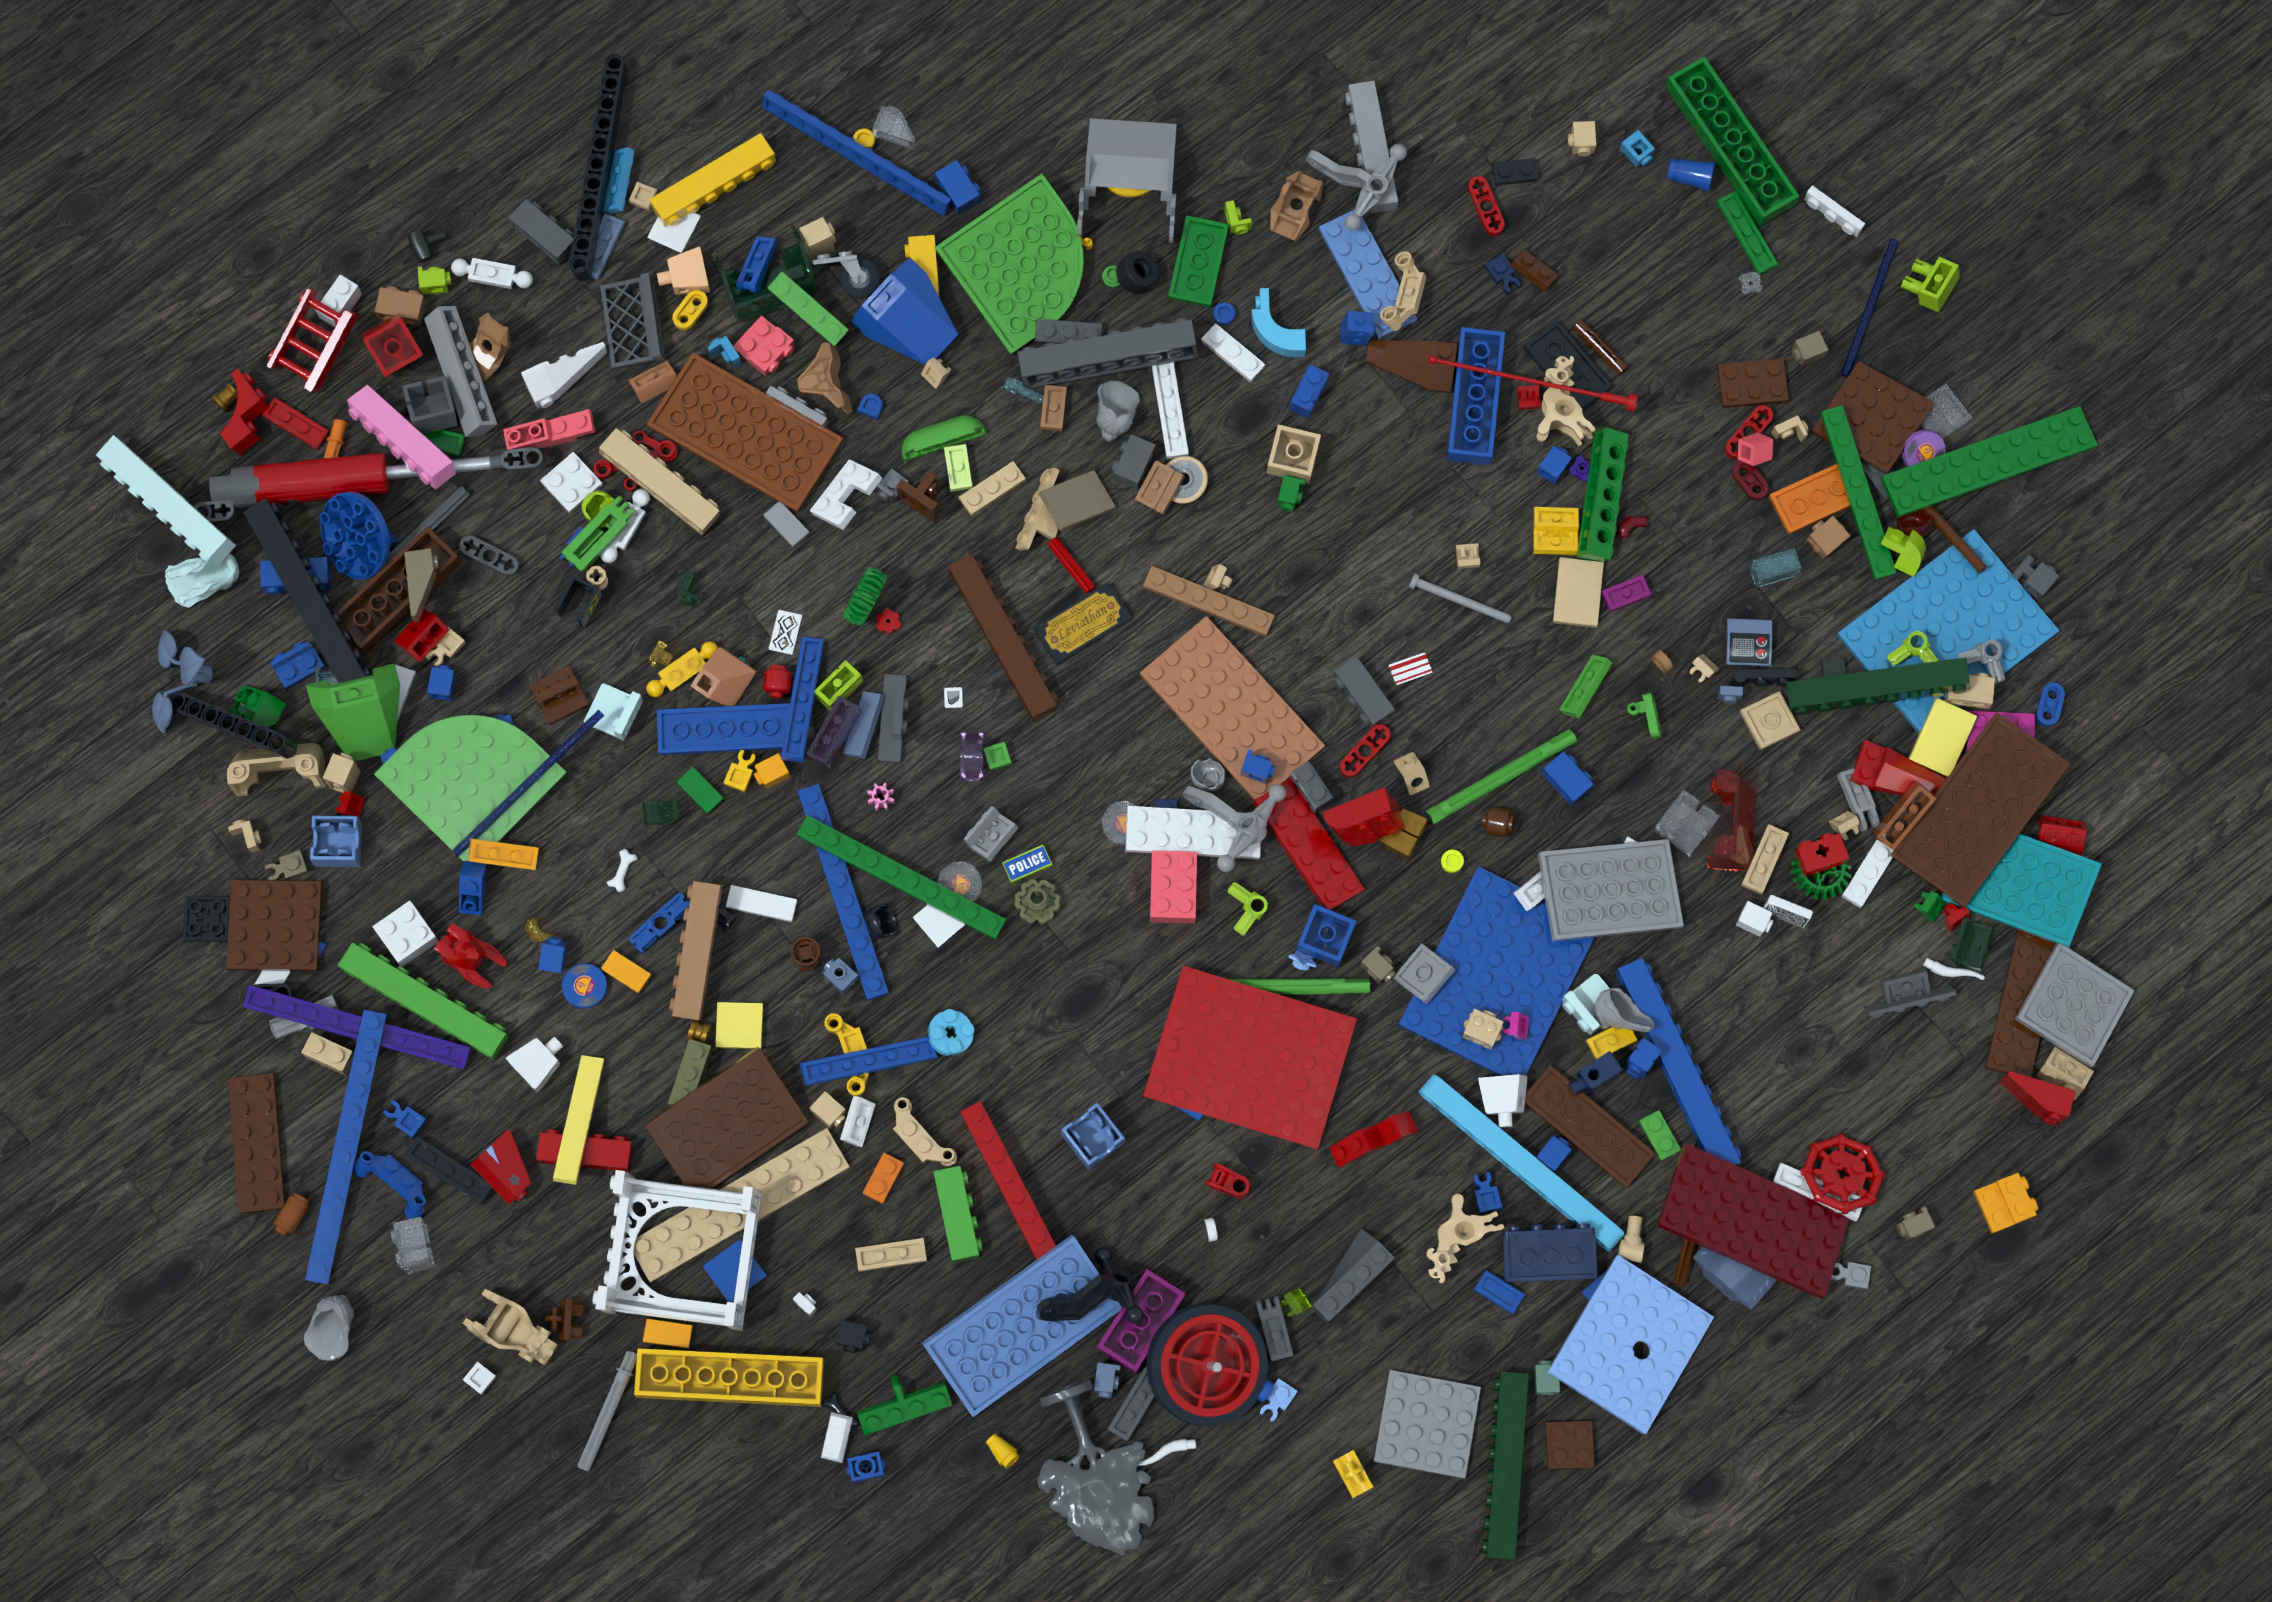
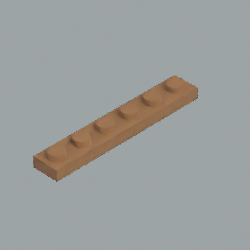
[1143,566,1275,637]

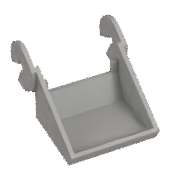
[1077,118,1177,243]

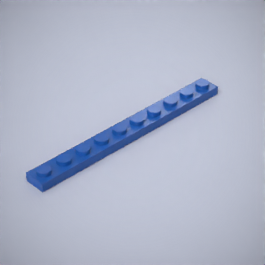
[762,90,951,216]
[798,784,889,1001]

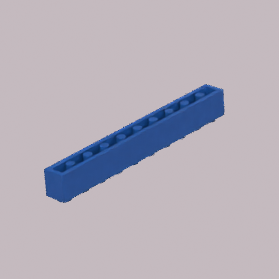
[1616,958,1742,1166]

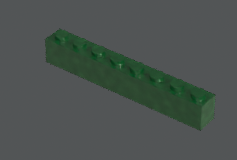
[1787,657,1971,715]
[1482,1371,1529,1562]

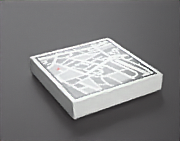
[1763,895,1813,928]

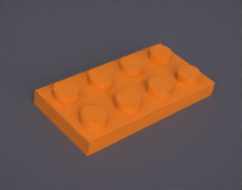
[1769,464,1850,535]

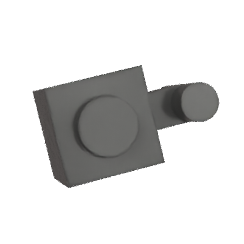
[2011,555,2059,601]

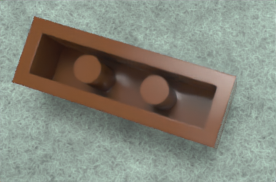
[1872,781,1937,851]

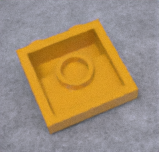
[1973,1173,2038,1234]

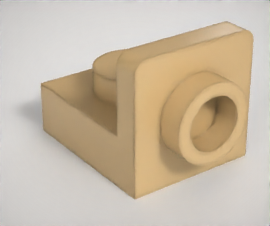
[1771,415,1808,442]

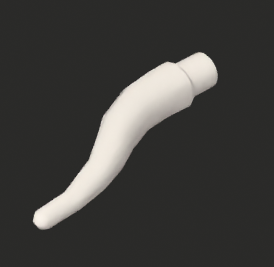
[1923,958,1985,980]
[1138,1439,1196,1466]

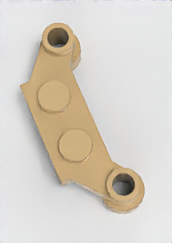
[1380,251,1426,331]
[893,1097,957,1167]

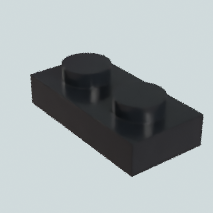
[1492,158,1538,186]

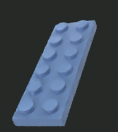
[1318,210,1418,340]

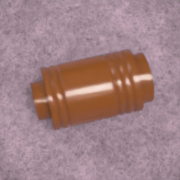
[273,1193,310,1237]

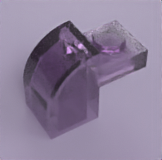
[960,732,983,781]

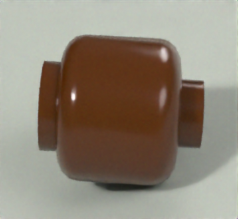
[1482,807,1516,837]

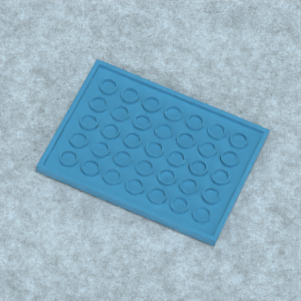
[1837,529,2059,734]

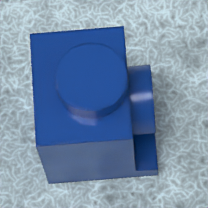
[1240,750,1276,784]

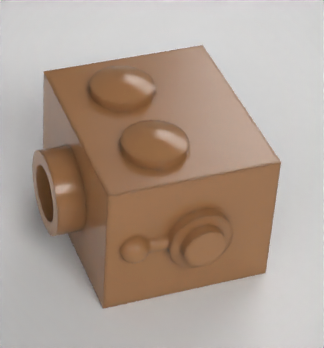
[1806,516,1850,559]

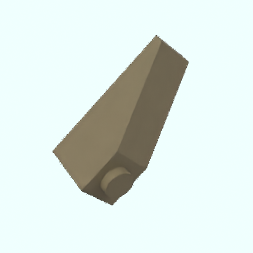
[404,549,439,622]

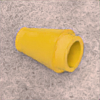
[986,1434,1019,1468]

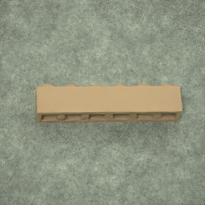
[599,428,719,535]

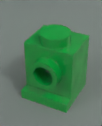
[1277,475,1305,512]

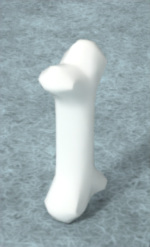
[607,849,638,892]

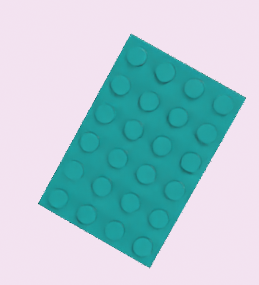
[1941,834,2102,948]

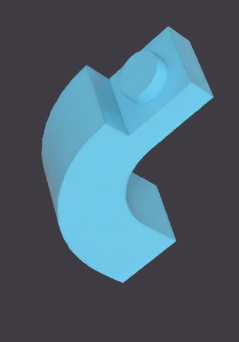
[1251,288,1306,357]

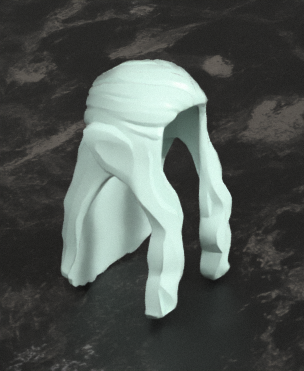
[165,553,239,607]

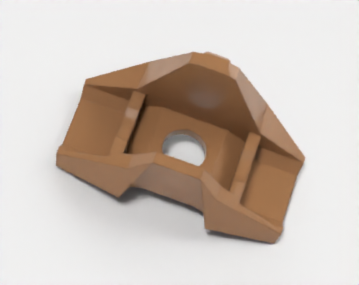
[1270,171,1324,242]
[469,313,511,381]
[797,343,852,414]

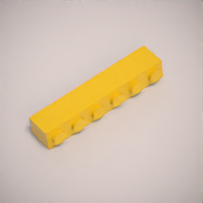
[649,133,776,227]

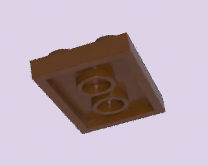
[1717,358,1789,408]

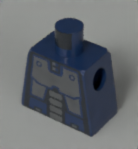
[1568,1051,1622,1096]

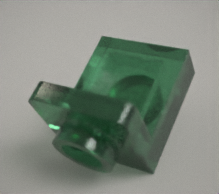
[677,569,701,606]
[642,798,679,825]

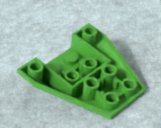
[306,663,400,762]

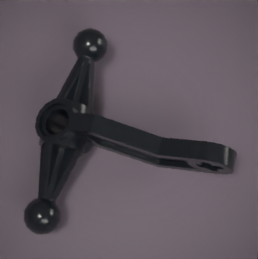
[1037,1247,1144,1324]

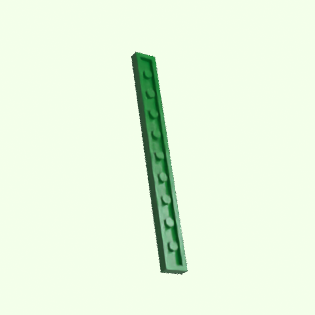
[796,815,1006,940]

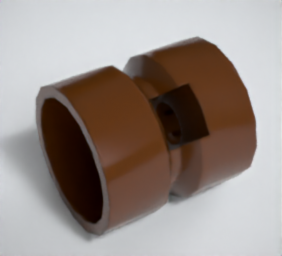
[791,937,822,972]

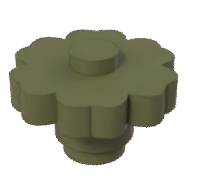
[1015,879,1060,925]

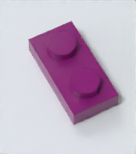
[1601,575,1651,613]

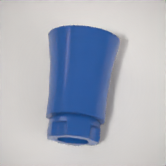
[1667,158,1715,192]

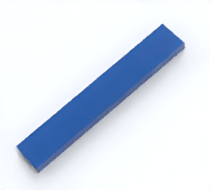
[781,636,824,763]
[800,1036,937,1086]

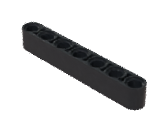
[169,691,297,759]

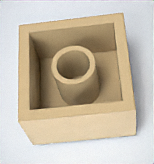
[1267,425,1321,484]

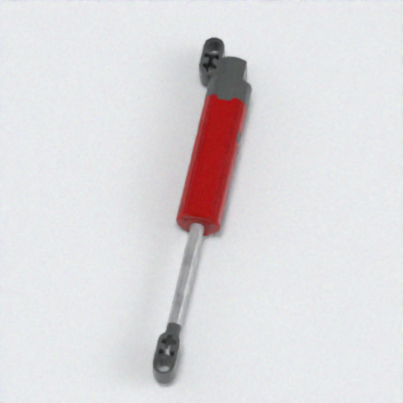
[194,447,545,524]

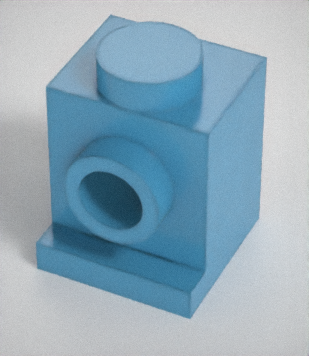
[1619,130,1655,168]

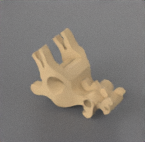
[1536,356,1596,447]
[1426,1194,1504,1283]
[463,1289,558,1365]

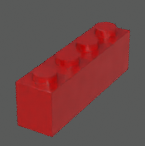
[536,1130,633,1172]

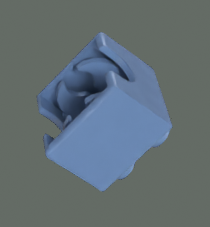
[310,816,362,867]
[1061,1102,1125,1171]

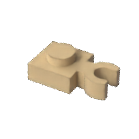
[426,627,466,668]

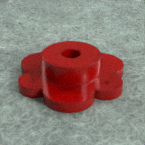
[876,608,901,634]

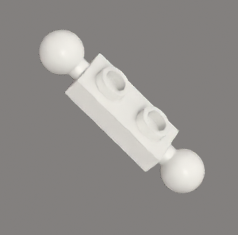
[451,258,533,289]
[600,489,650,563]

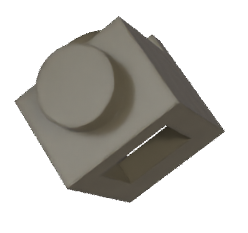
[1360,946,1396,985]
[1896,1206,1935,1241]

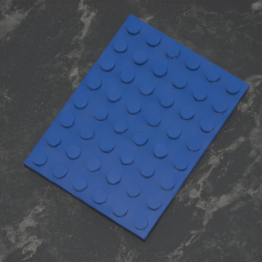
[1398,866,1594,1076]

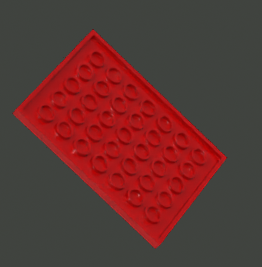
[1143,966,1357,1150]

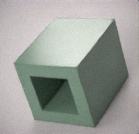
[1534,1361,1560,1395]

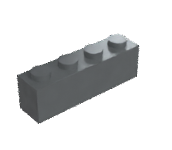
[1312,1228,1395,1325]

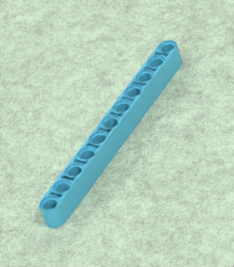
[1418,1074,1625,1252]

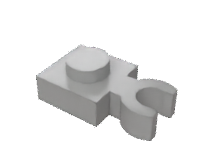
[1831,1262,1871,1290]

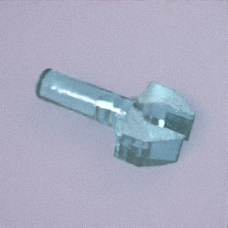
[1003,378,1044,403]

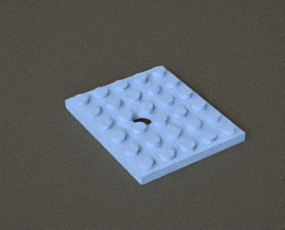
[1547,1255,1714,1435]

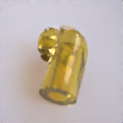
[524,918,554,943]

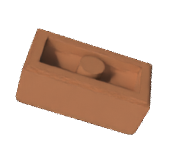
[629,360,677,403]

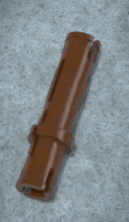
[1573,319,1628,376]

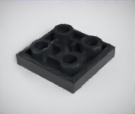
[183,896,230,943]

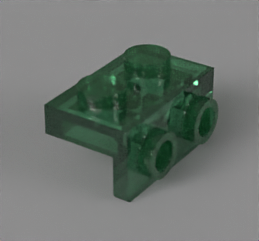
[1950,917,1994,971]

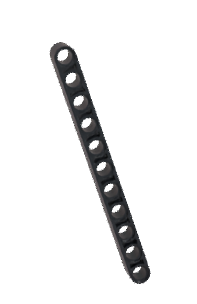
[569,54,627,281]

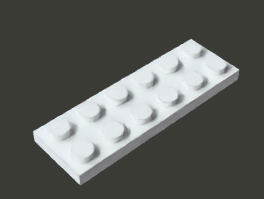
[1125,806,1261,859]

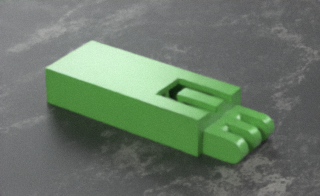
[561,496,636,573]

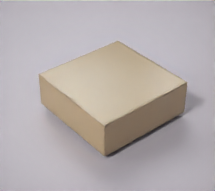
[628,182,658,211]

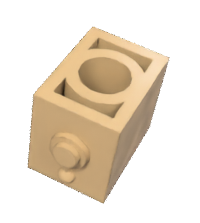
[1462,1009,1504,1050]

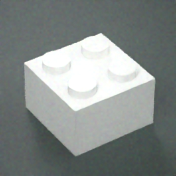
[372,901,438,967]

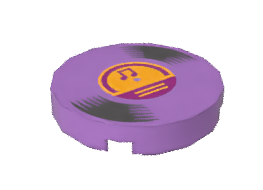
[1902,430,1945,467]

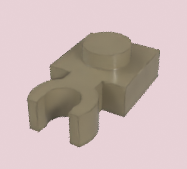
[265,850,308,881]

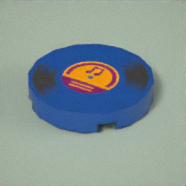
[562,963,608,1009]

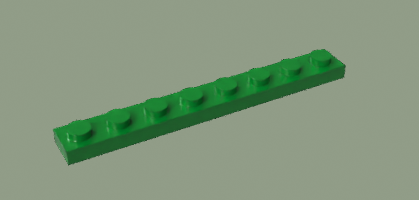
[1820,405,1897,580]

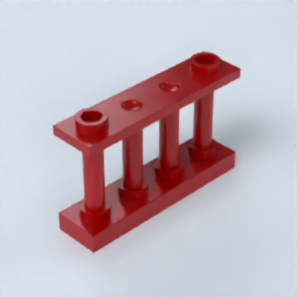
[267,288,359,392]

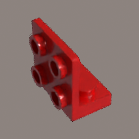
[2038,815,2087,856]

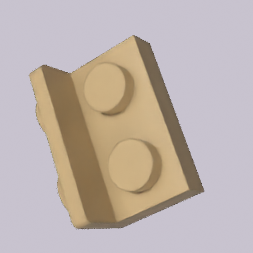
[2036,1047,2094,1100]

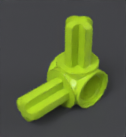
[1887,631,1939,666]
[1228,882,1268,936]

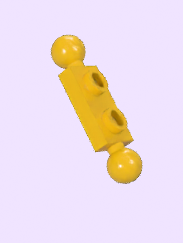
[646,641,718,698]

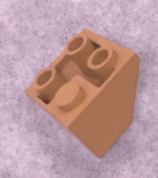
[691,646,757,706]

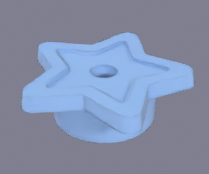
[1288,950,1317,970]

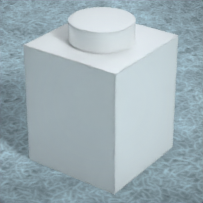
[1736,901,1773,937]

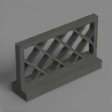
[600,273,666,370]

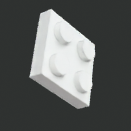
[540,452,603,514]

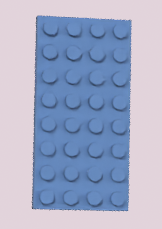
[922,1235,1122,1417]

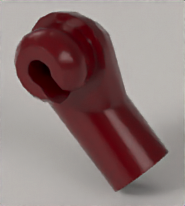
[1617,516,1646,538]

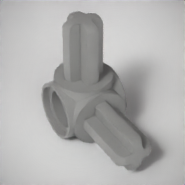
[1957,640,2005,683]

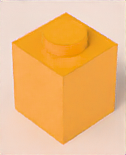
[753,753,790,790]

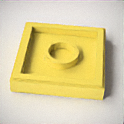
[715,1002,763,1049]

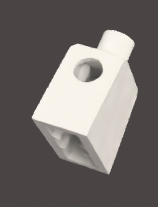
[506,1037,563,1093]
[1479,1074,1527,1128]

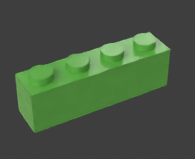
[768,271,848,346]
[933,1166,983,1264]

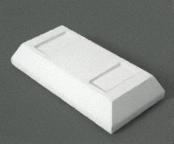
[821,1412,853,1463]

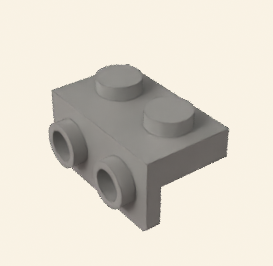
[964,806,1018,862]

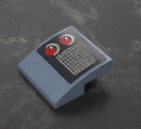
[1726,618,1772,666]

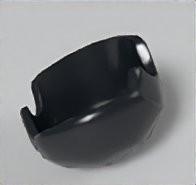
[865,903,897,939]

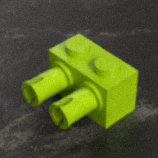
[1901,257,1959,312]

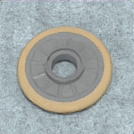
[1166,456,1208,503]

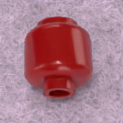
[762,665,793,699]

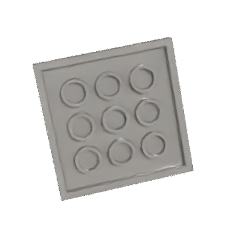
[2015,943,2135,1067]
[1374,1370,1481,1479]

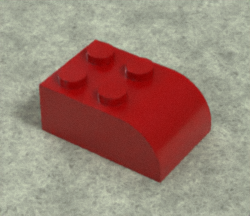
[1322,787,1405,846]

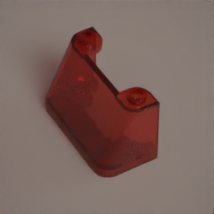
[1707,769,1756,871]

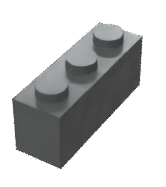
[508,199,574,265]
[1333,656,1395,729]

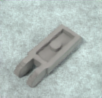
[1837,768,1880,832]

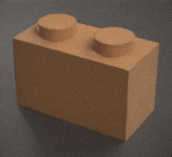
[374,286,426,327]

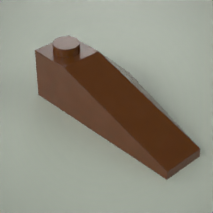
[1366,341,1457,393]

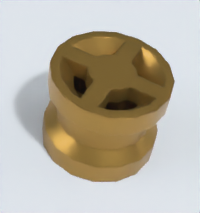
[687,1019,711,1044]

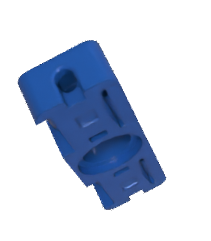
[629,893,690,954]

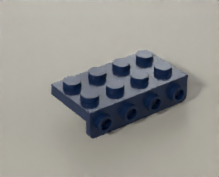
[1503,1223,1597,1282]

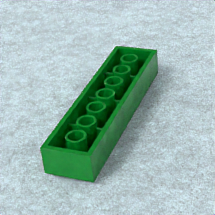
[1665,56,1799,227]

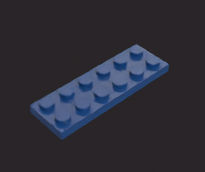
[657,703,790,755]

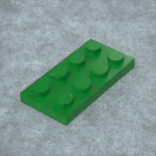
[1168,215,1229,308]

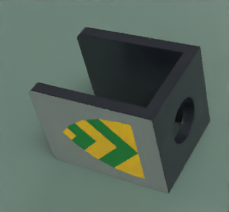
[555,575,602,628]

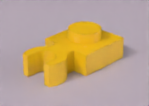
[724,750,756,793]

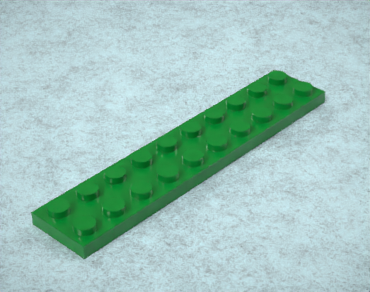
[1880,406,2098,518]

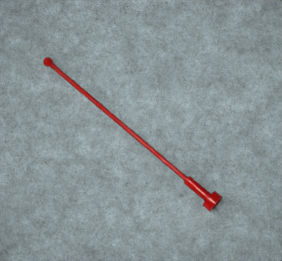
[1428,355,1638,412]

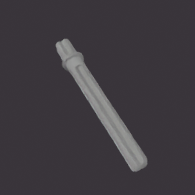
[578,1351,637,1471]

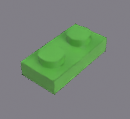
[1638,1110,1681,1162]

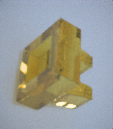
[647,640,673,667]

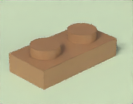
[1040,385,1067,431]

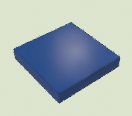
[703,1239,767,1303]

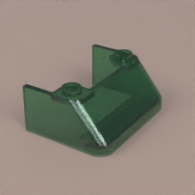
[712,225,817,322]

